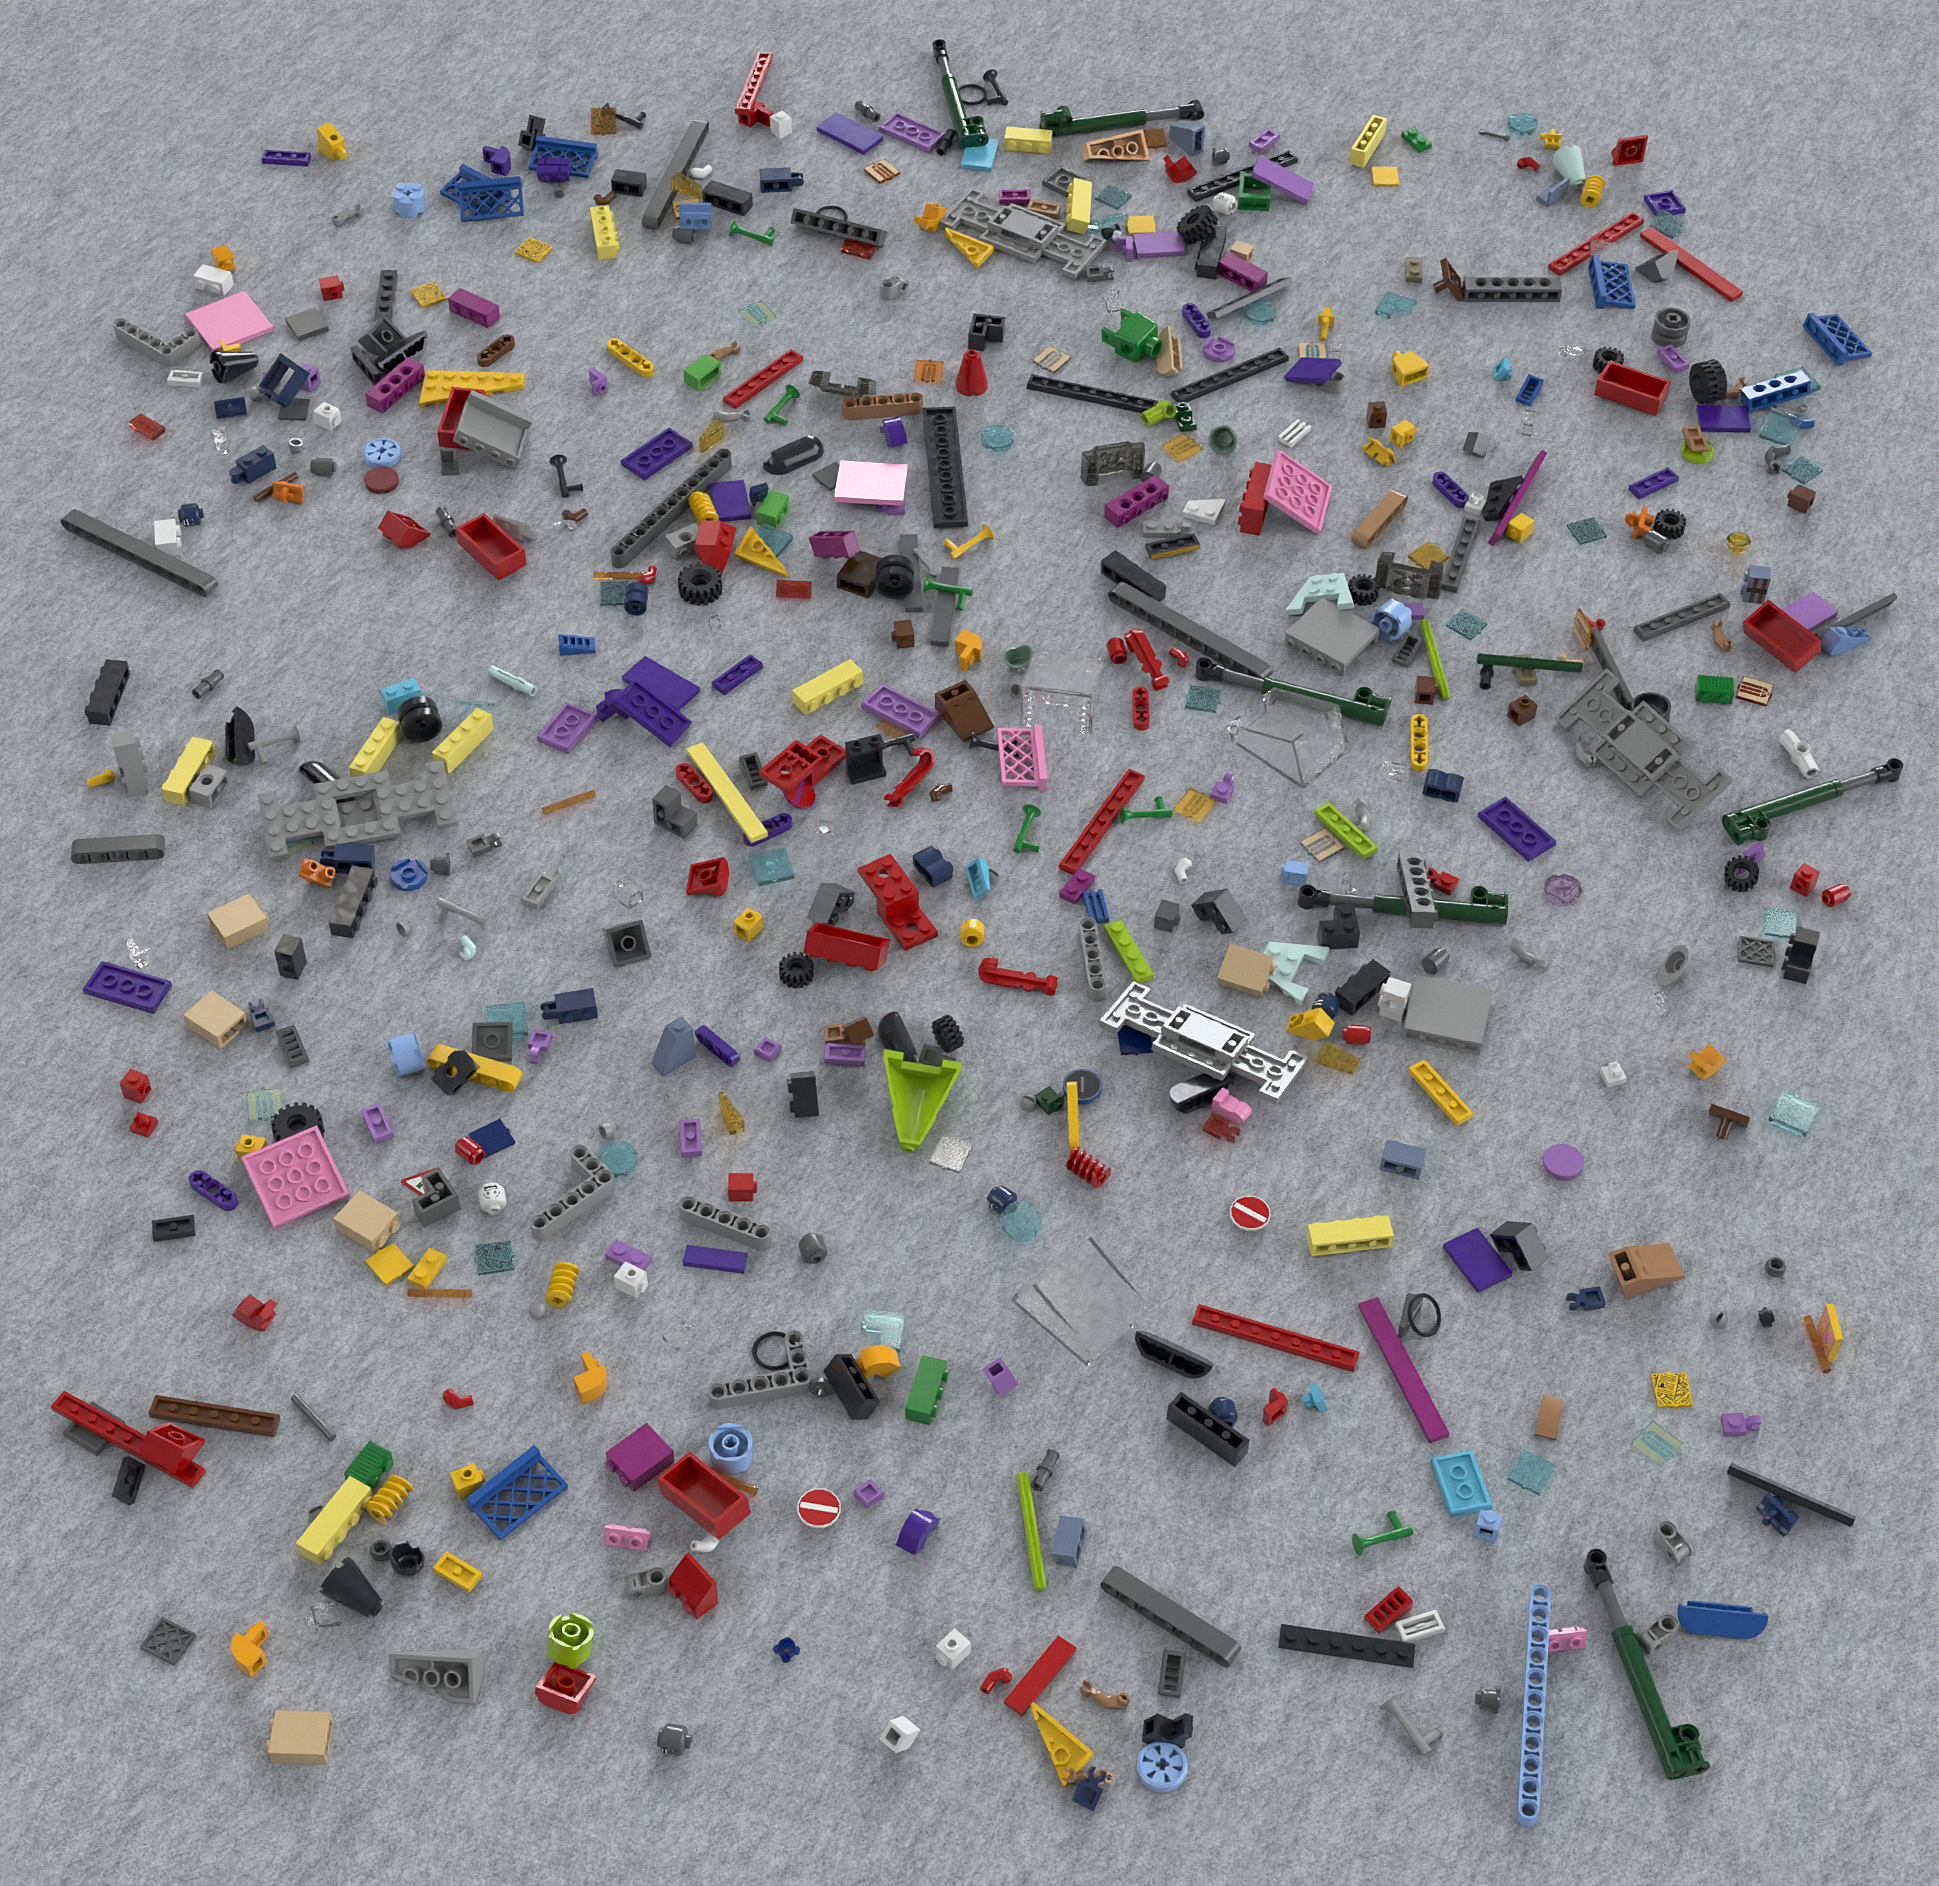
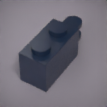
[759,167,804,193]
[229,445,277,484]
[319,843,375,873]
[540,988,598,1024]

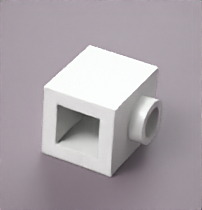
[770,111,792,139]
[313,402,342,431]
[614,1261,648,1298]
[936,1628,971,1670]
[879,1716,920,1753]

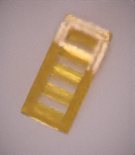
[671,172,702,199]
[699,419,725,453]
[1314,1041,1360,1075]
[718,1092,745,1135]

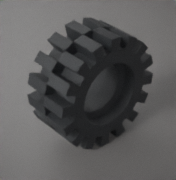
[1593,346,1624,374]
[1653,509,1687,540]
[1348,574,1380,606]
[1724,855,1759,892]
[779,952,814,989]
[931,1015,964,1053]

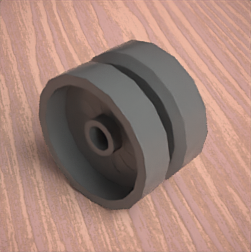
[1651,307,1691,348]

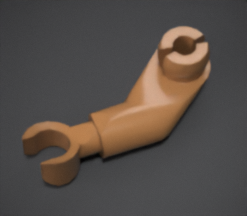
[709,341,741,361]
[1724,376,1748,399]
[1711,620,1733,652]
[1080,1680,1130,1709]
[1063,1767,1114,1786]

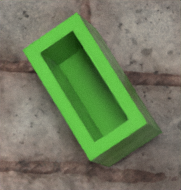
[683,354,721,391]
[756,490,791,530]

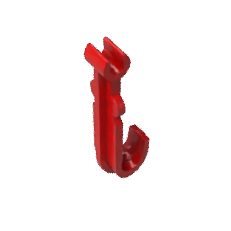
[1124,629,1170,691]
[884,747,935,807]
[978,958,1058,996]

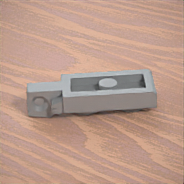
[493,514,538,541]
[1143,520,1191,538]
[521,864,560,910]

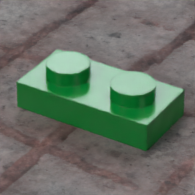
[1401,127,1432,153]

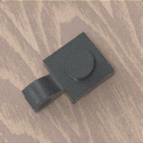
[1086,265,1114,282]
[466,832,502,858]
[918,1043,956,1067]

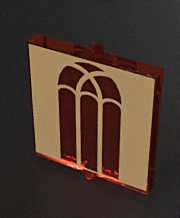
[1736,676,1774,707]

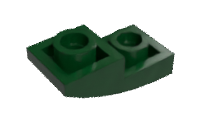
[1174,402,1197,432]

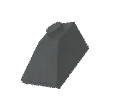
[1635,249,1678,282]
[357,314,406,356]
[602,920,651,967]

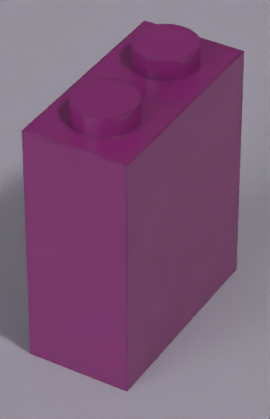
[605,1423,675,1492]

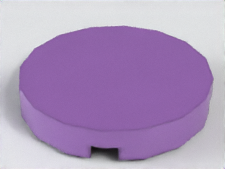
[1203,337,1235,363]
[1543,1144,1584,1181]

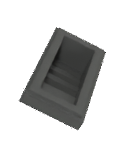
[1391,632,1423,668]
[739,752,768,789]
[276,1025,309,1068]
[1398,1293,1423,1339]
[1158,1649,1186,1698]

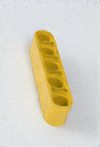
[426,1044,523,1092]

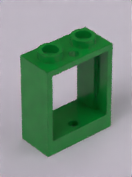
[1238,173,1271,211]

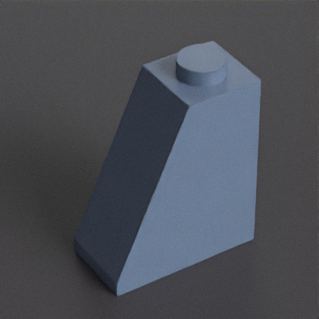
[1169,120,1205,157]
[652,1016,696,1076]

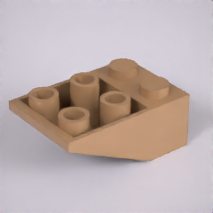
[1608,1243,1685,1299]

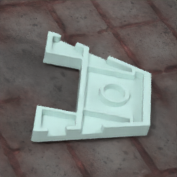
[1286,573,1354,616]
[1263,941,1329,1006]

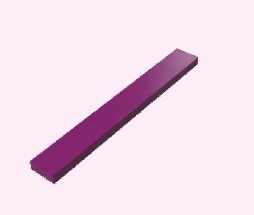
[1488,450,1547,546]
[1358,1297,1450,1443]

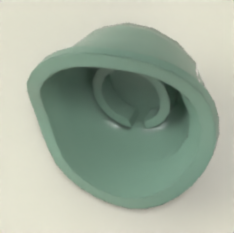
[1209,425,1237,455]
[1003,645,1033,672]

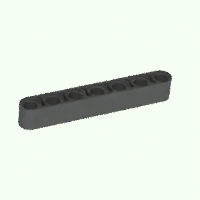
[1100,1566,1241,1668]

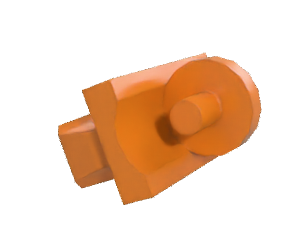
[272,481,304,504]
[1625,506,1655,539]
[298,858,335,889]

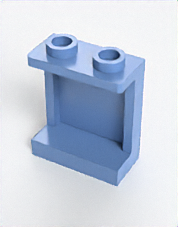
[679,203,712,229]

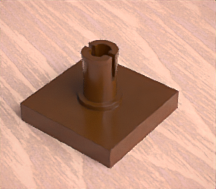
[1433,258,1464,302]
[1709,1103,1750,1140]

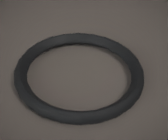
[959,84,987,105]
[816,206,848,221]
[1408,1293,1441,1337]
[752,1331,796,1370]

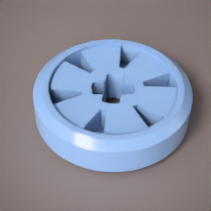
[363,438,401,468]
[1137,1742,1188,1792]

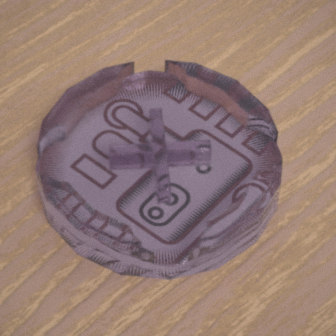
[1544,874,1582,906]

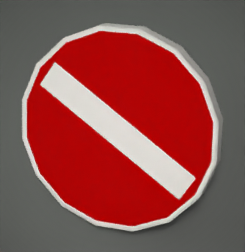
[1230,1196,1271,1231]
[797,1488,841,1528]

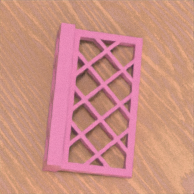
[997,724,1047,791]

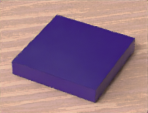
[1644,190,1686,218]

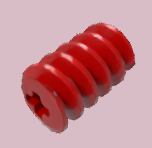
[1066,1146,1111,1188]

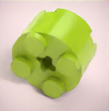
[546,1613,594,1668]

